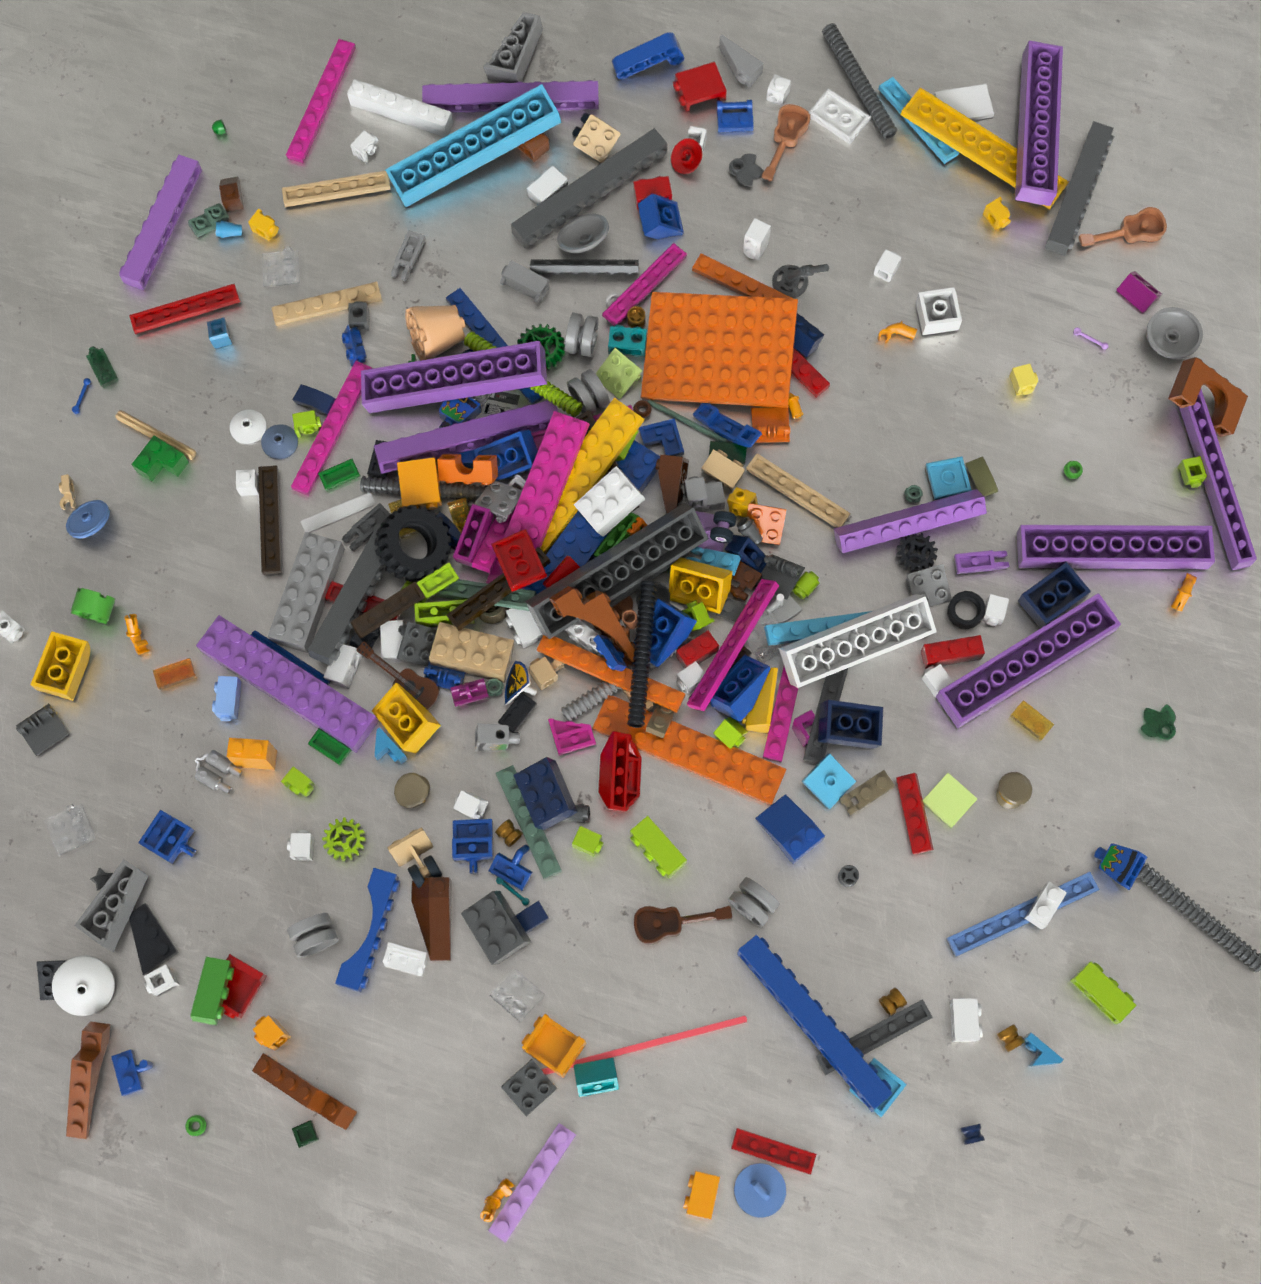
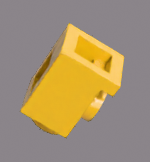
[983,197,1011,230]
[248,208,279,241]

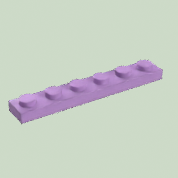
[488,1123,576,1243]

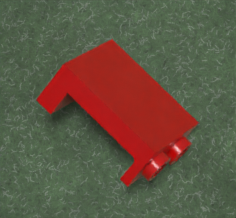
[673,62,727,112]
[222,954,267,1019]

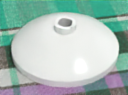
[52,955,115,1016]

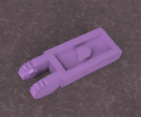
[954,550,1009,574]

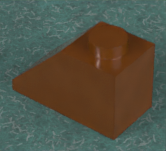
[219,176,244,212]

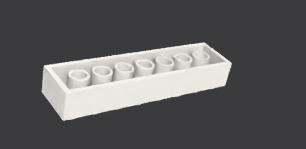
[779,594,937,688]

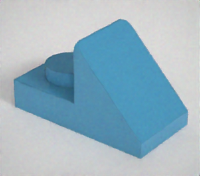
[207,317,232,349]
[375,727,407,764]
[1024,1033,1064,1067]

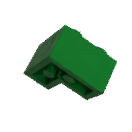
[131,436,189,482]

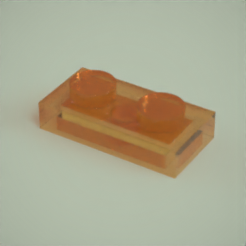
[153,658,196,690]

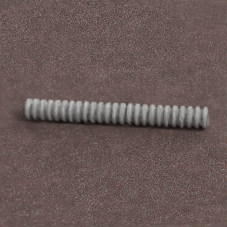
[561,634,693,722]

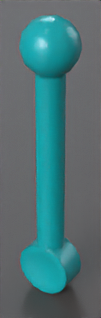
[496,877,530,906]

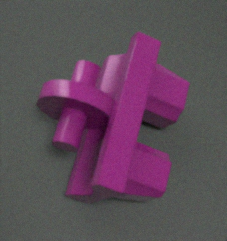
[450,678,489,707]

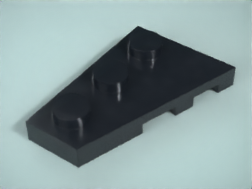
[129,903,179,976]

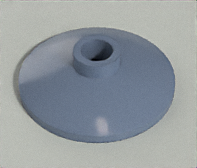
[261,424,298,459]

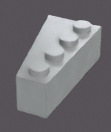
[483,12,543,83]

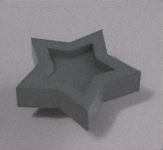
[90,868,113,891]

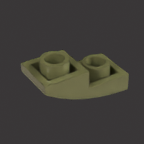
[965,456,999,497]

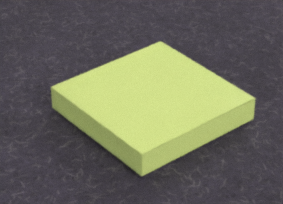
[923,773,977,828]

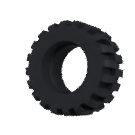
[374,505,451,581]

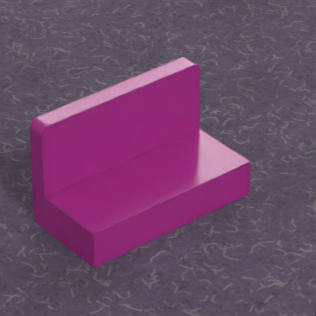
[1117,271,1162,313]
[792,710,815,748]

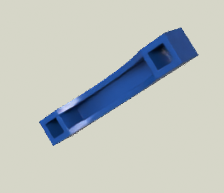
[335,868,400,992]

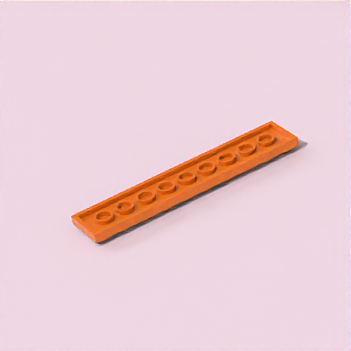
[592,695,786,805]

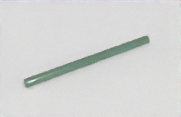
[648,399,727,442]

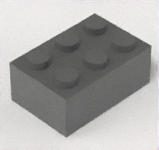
[461,891,531,964]

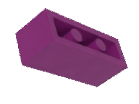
[453,504,494,567]

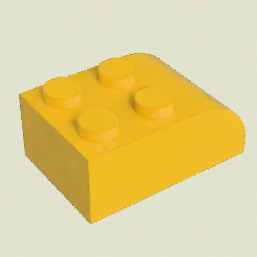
[30,631,90,701]

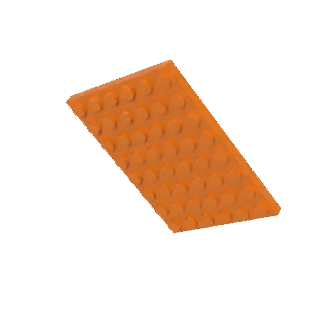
[641,292,798,408]

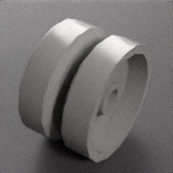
[565,313,599,357]
[567,369,610,415]
[728,877,780,927]
[287,913,338,957]

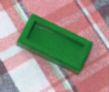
[318,459,360,491]
[308,728,351,765]

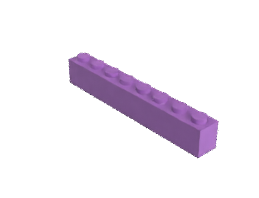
[119,155,202,290]
[833,489,987,553]

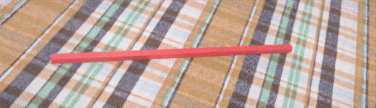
[541,1016,747,1075]

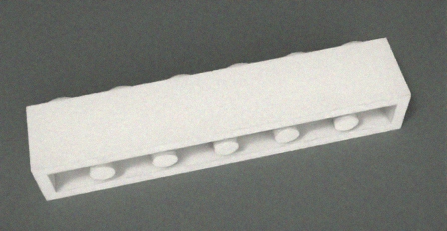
[347,79,454,137]

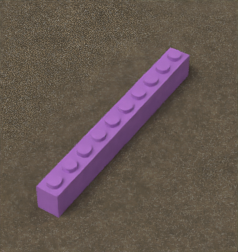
[422,80,599,113]
[1179,389,1257,570]
[374,400,558,474]

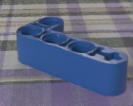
[612,32,684,79]

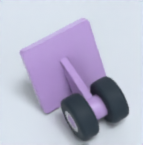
[696,511,737,552]

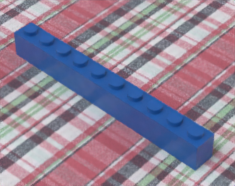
[737,935,893,1112]

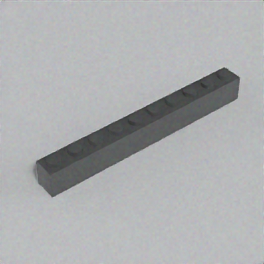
[511,128,667,248]

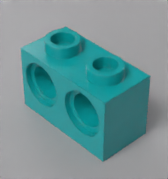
[608,325,647,357]

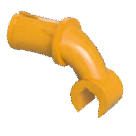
[877,321,918,344]
[788,393,804,419]
[1171,573,1197,612]
[124,614,150,655]
[480,1178,515,1222]

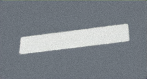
[301,493,376,533]

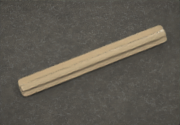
[116,410,196,460]

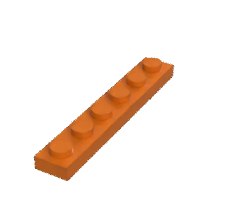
[692,253,794,299]

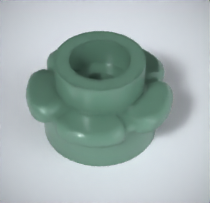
[904,485,923,503]
[486,678,504,696]

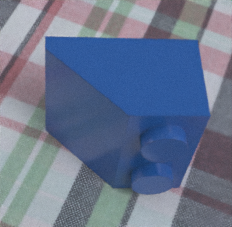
[638,193,684,239]

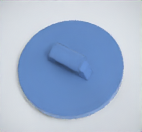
[66,500,110,539]
[734,1163,786,1218]

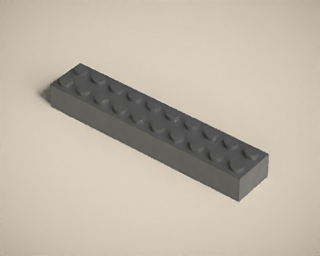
[525,503,709,639]

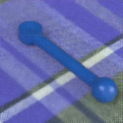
[72,378,91,414]

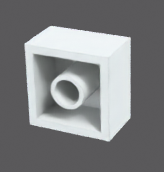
[916,287,962,335]

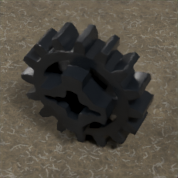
[896,532,938,573]

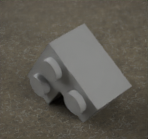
[684,476,725,512]

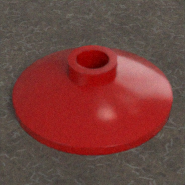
[671,138,703,174]

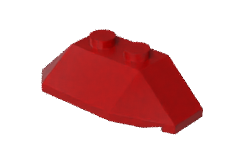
[598,731,642,812]

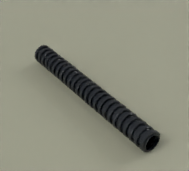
[627,581,657,728]

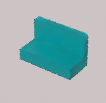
[574,1058,619,1097]

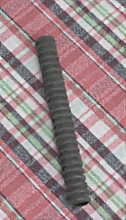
[822,23,897,139]
[360,476,487,501]
[1137,863,1261,972]

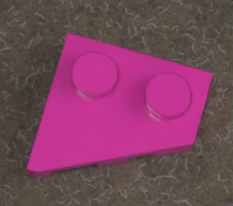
[548,718,596,756]

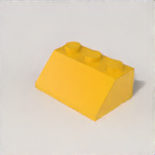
[669,557,733,614]
[742,668,778,734]

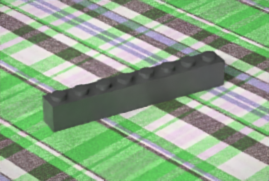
[1045,121,1114,255]
[308,523,401,666]

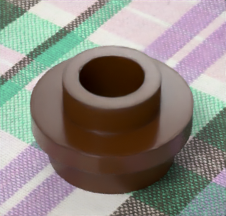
[633,400,652,418]

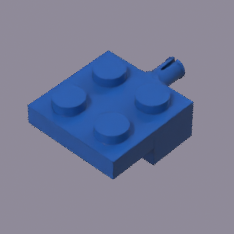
[138,810,196,864]
[452,819,493,874]

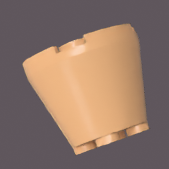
[405,305,465,361]

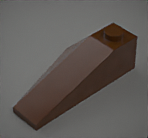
[656,455,689,514]
[411,877,452,961]

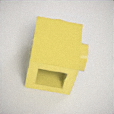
[1009,363,1038,395]

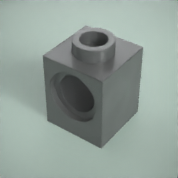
[348,301,369,331]

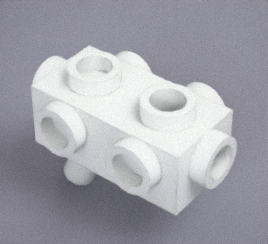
[565,620,603,657]

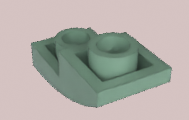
[188,203,229,238]

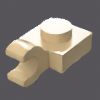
[59,475,76,510]

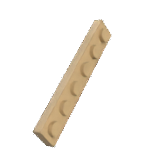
[282,171,391,207]
[271,282,382,326]
[746,454,851,528]

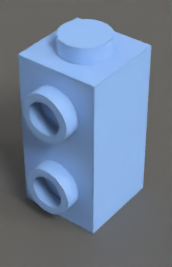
[212,676,242,721]

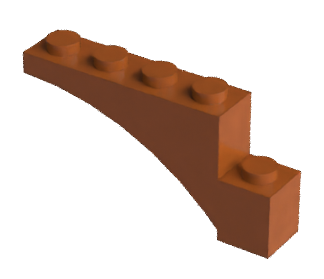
[549,586,635,662]
[66,1021,110,1139]
[252,1053,357,1130]

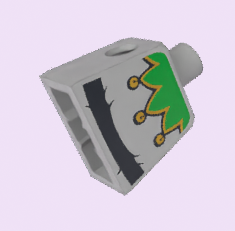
[475,723,520,751]

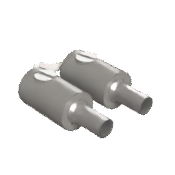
[195,750,243,794]

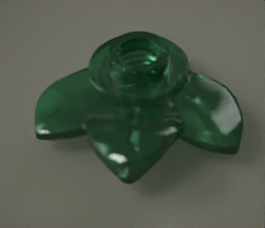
[1141,704,1176,740]

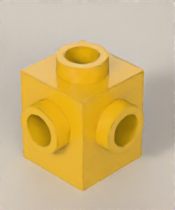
[727,487,758,517]

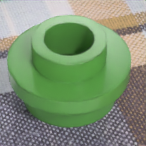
[1064,461,1083,479]
[185,1115,207,1136]

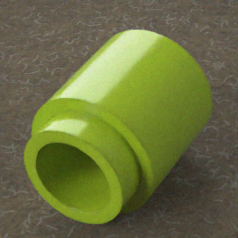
[792,571,820,600]

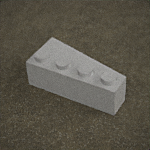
[74,859,148,952]

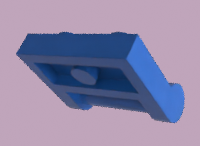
[717,100,754,132]

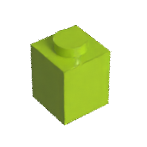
[713,717,748,749]
[572,826,604,857]

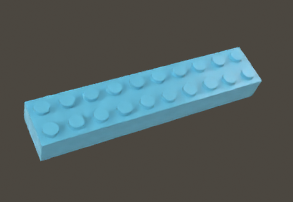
[385,84,561,207]

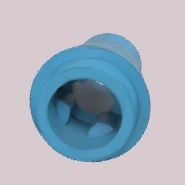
[216,220,242,238]

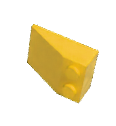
[371,683,441,753]

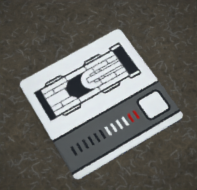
[481,391,520,417]

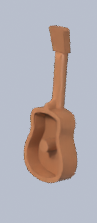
[762,104,810,181]
[1078,207,1167,246]

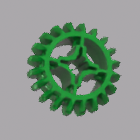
[517,323,565,371]

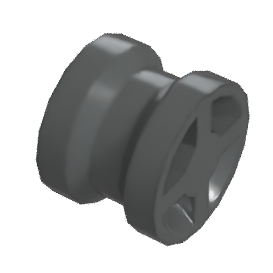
[838,865,859,887]

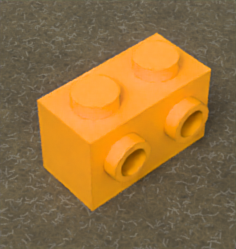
[252,1015,291,1051]

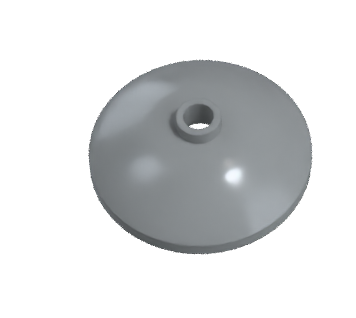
[557,214,609,253]
[1146,307,1203,359]

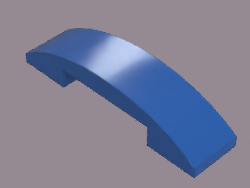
[693,403,762,448]

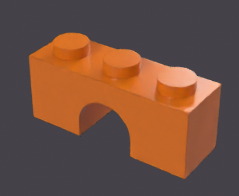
[437,454,498,485]

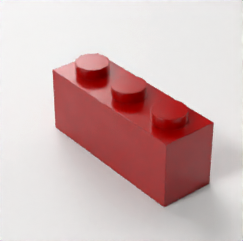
[921,635,985,669]

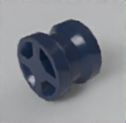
[960,1124,985,1145]

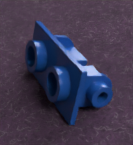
[342,325,367,367]

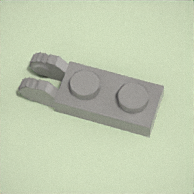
[391,230,426,281]

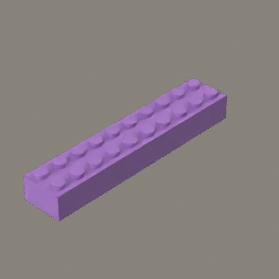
[1015,40,1063,206]
[361,341,547,413]
[1017,525,1215,569]
[936,593,1121,729]
[196,615,379,753]

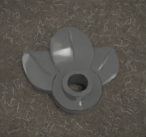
[729,154,764,186]

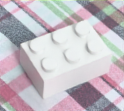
[574,466,646,537]

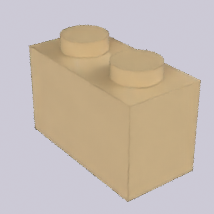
[701,449,745,491]

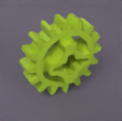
[322,817,366,861]

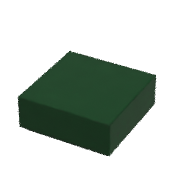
[292,1120,319,1148]

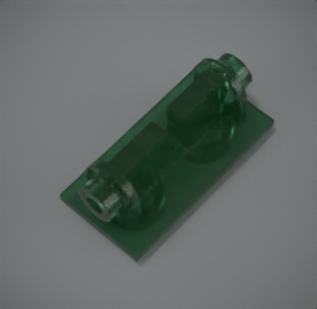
[86,346,118,386]

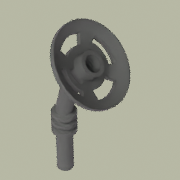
[772,264,829,298]

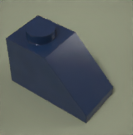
[724,535,766,573]

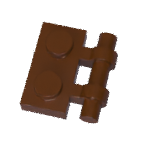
[729,561,762,601]

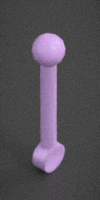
[1073,327,1109,350]

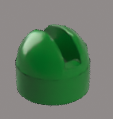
[212,119,227,135]

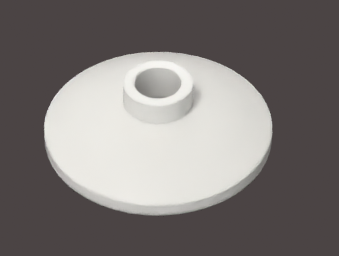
[230,410,267,444]

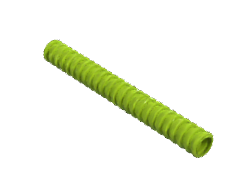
[464,331,583,417]

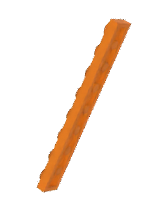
[537,636,685,713]

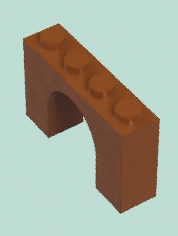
[1168,357,1248,437]

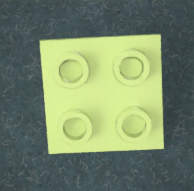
[596,348,643,400]

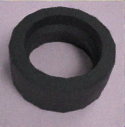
[947,591,986,629]

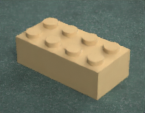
[429,622,514,683]

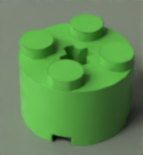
[71,588,116,625]

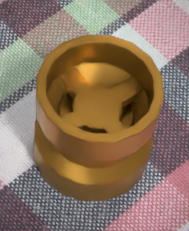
[627,306,645,328]
[495,819,523,847]
[879,987,907,1016]
[997,1024,1025,1052]

